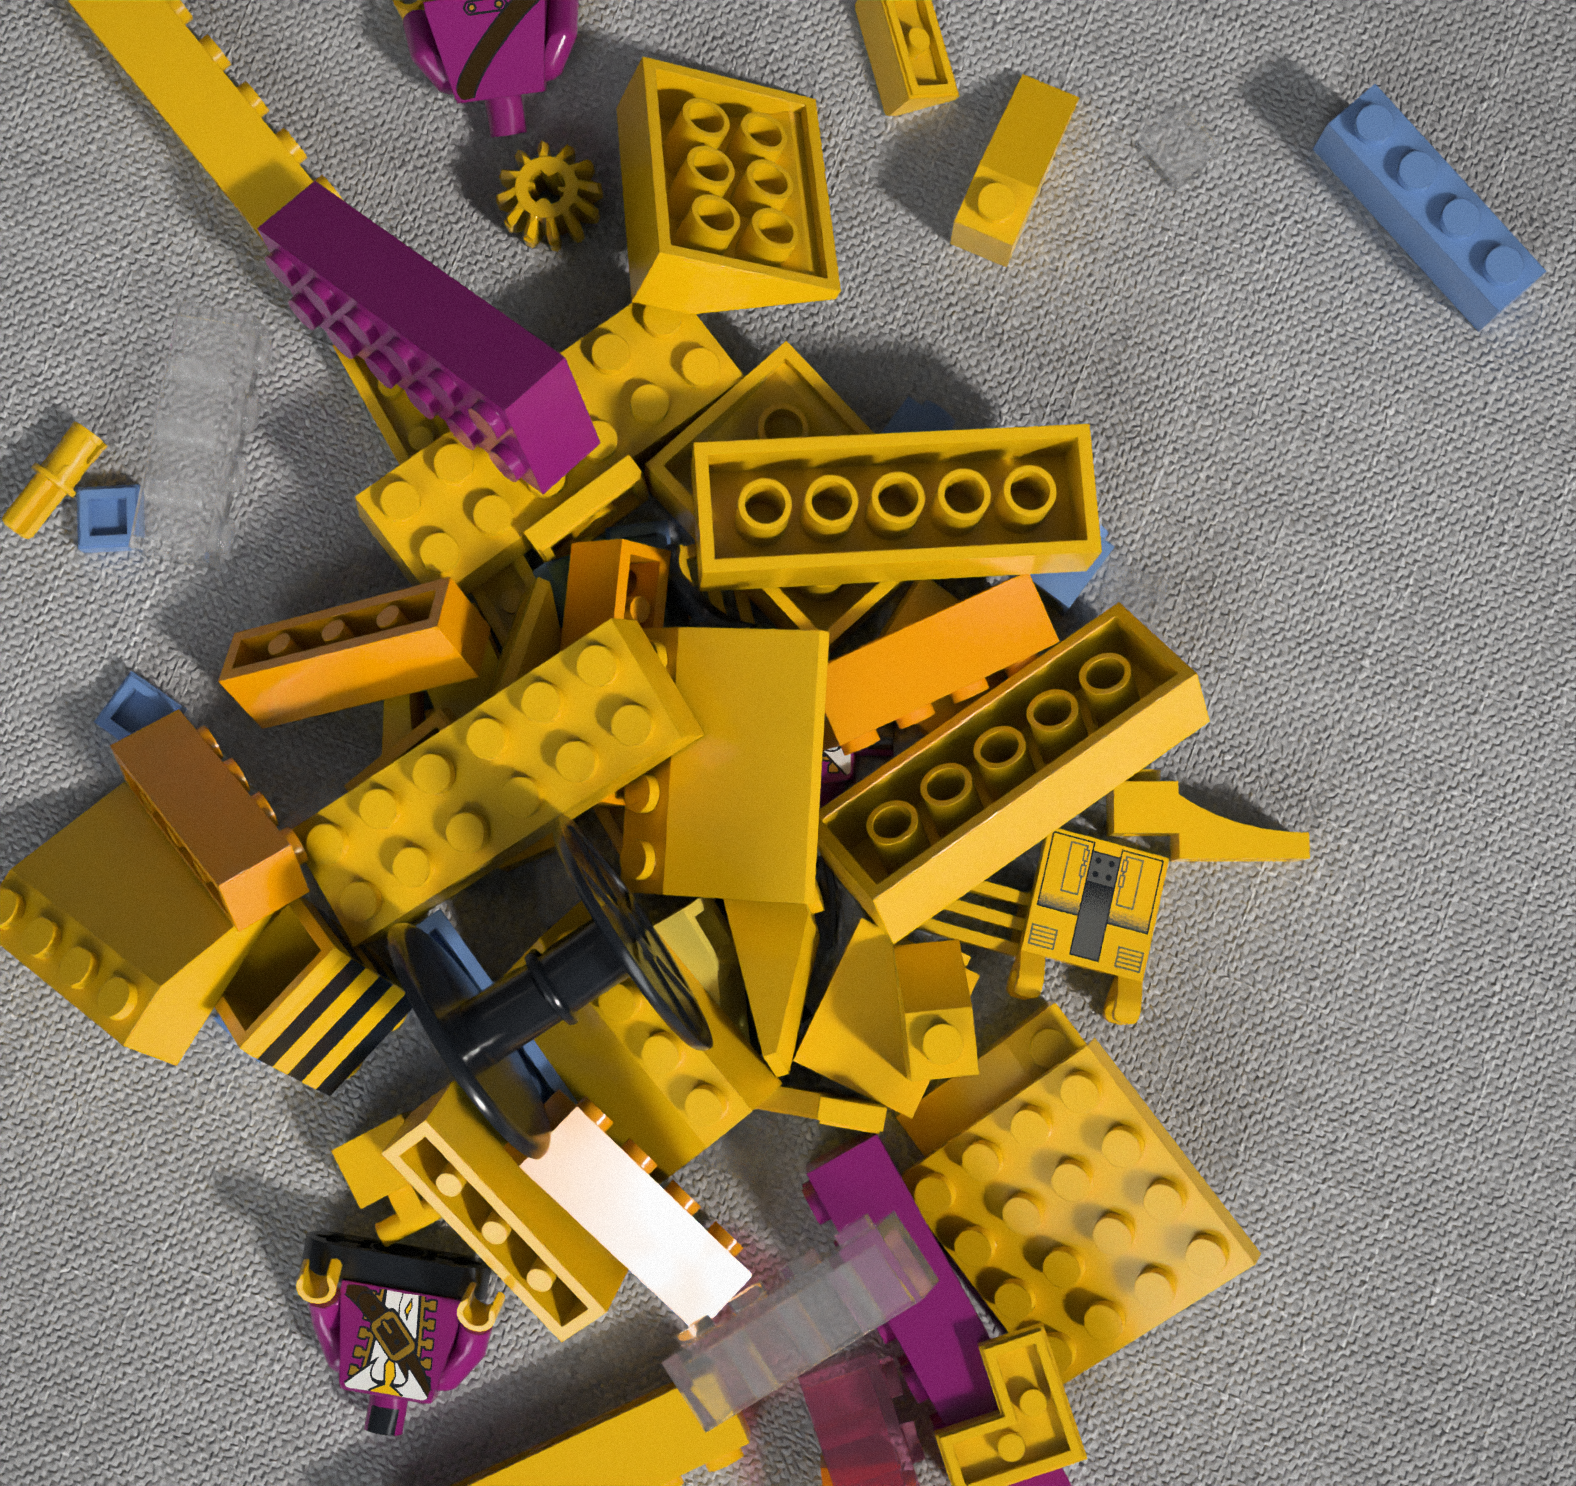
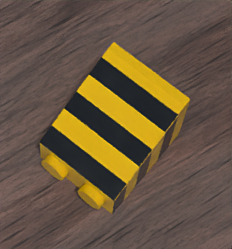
[215,896,412,1096]

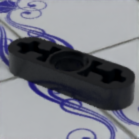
[301,1231,491,1301]

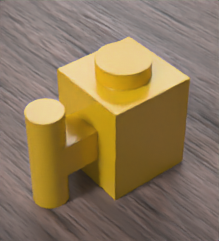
[331,1110,442,1247]

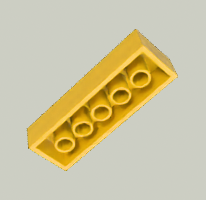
[355,302,745,596]
[691,424,1102,592]
[817,602,1210,944]
[292,618,705,946]

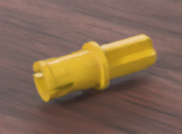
[2,421,108,539]

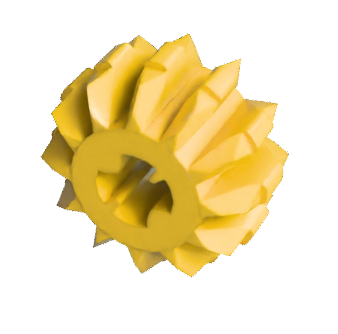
[496,140,603,252]

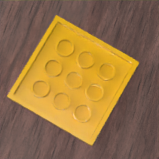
[901,1037,1261,1385]

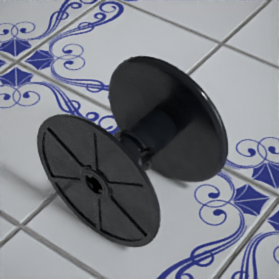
[387,815,713,1160]

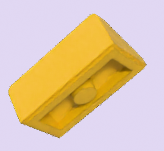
[855,0,959,116]

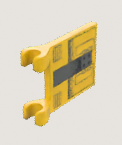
[1006,828,1169,1025]

